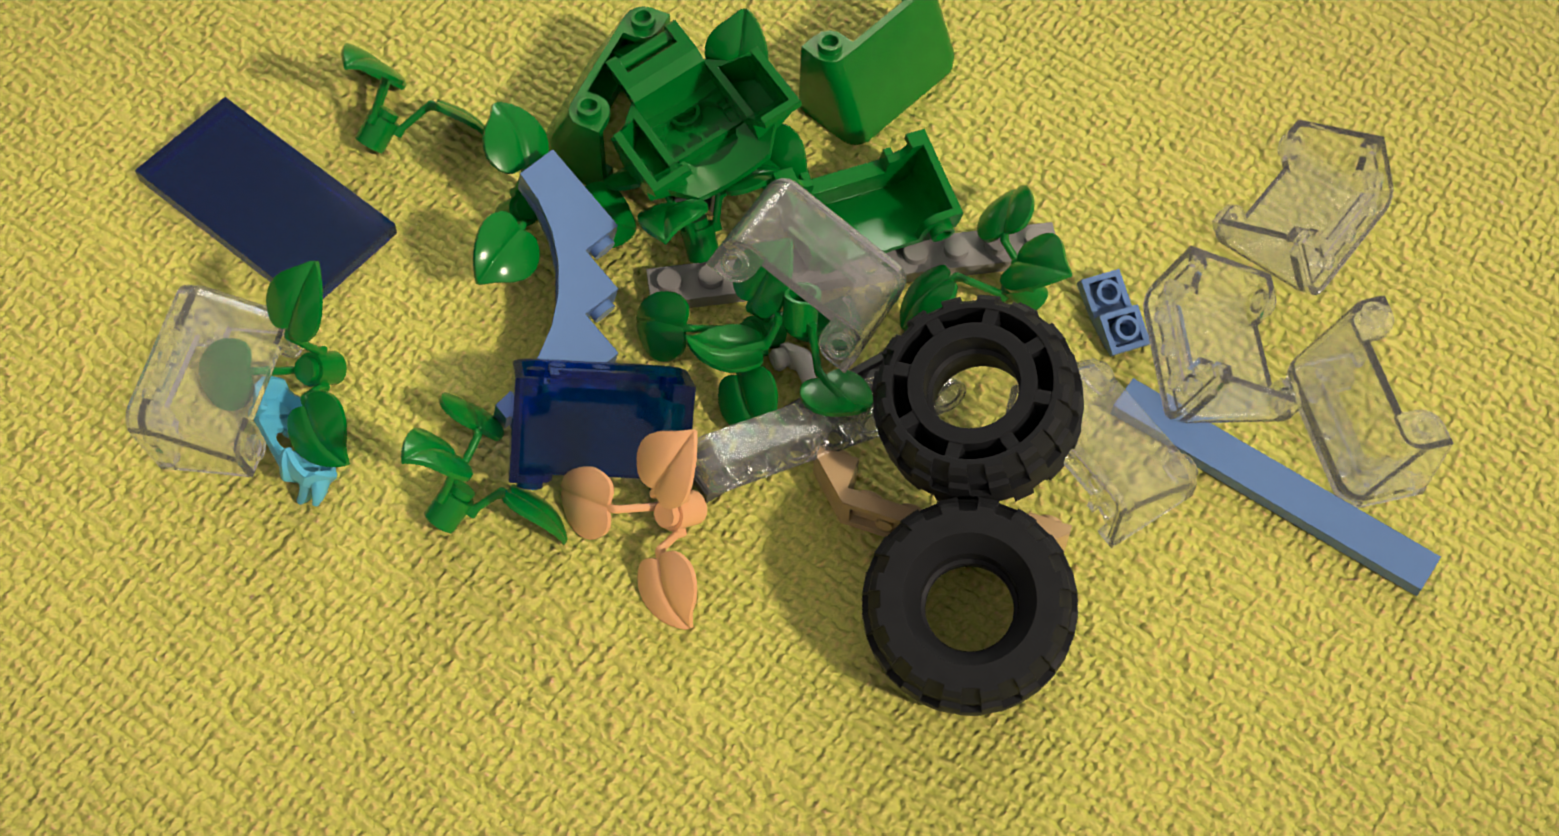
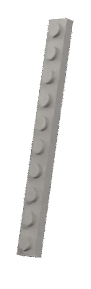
[646,222,1055,308]

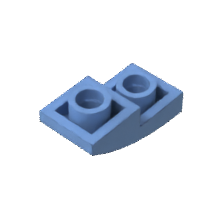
[1077,269,1151,357]

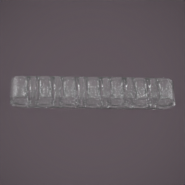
[695,375,966,493]

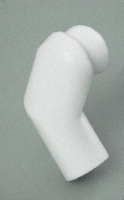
[769,342,817,383]

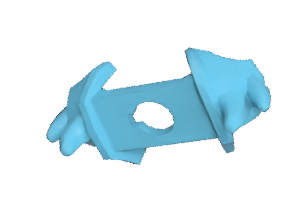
[248,376,337,507]

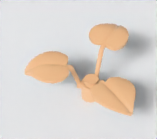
[561,429,707,630]

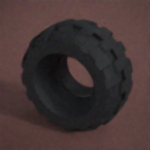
[871,295,1084,501]
[862,497,1078,716]

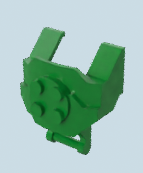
[605,20,802,201]

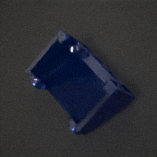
[508,358,696,492]

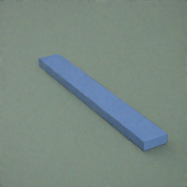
[1109,378,1441,596]

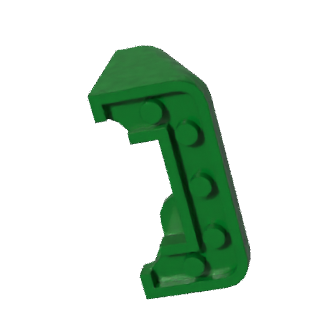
[799,0,955,145]
[545,6,670,185]
[764,129,964,277]

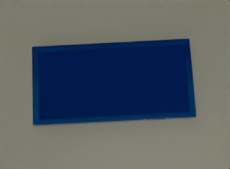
[135,97,397,299]

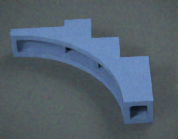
[494,150,618,429]

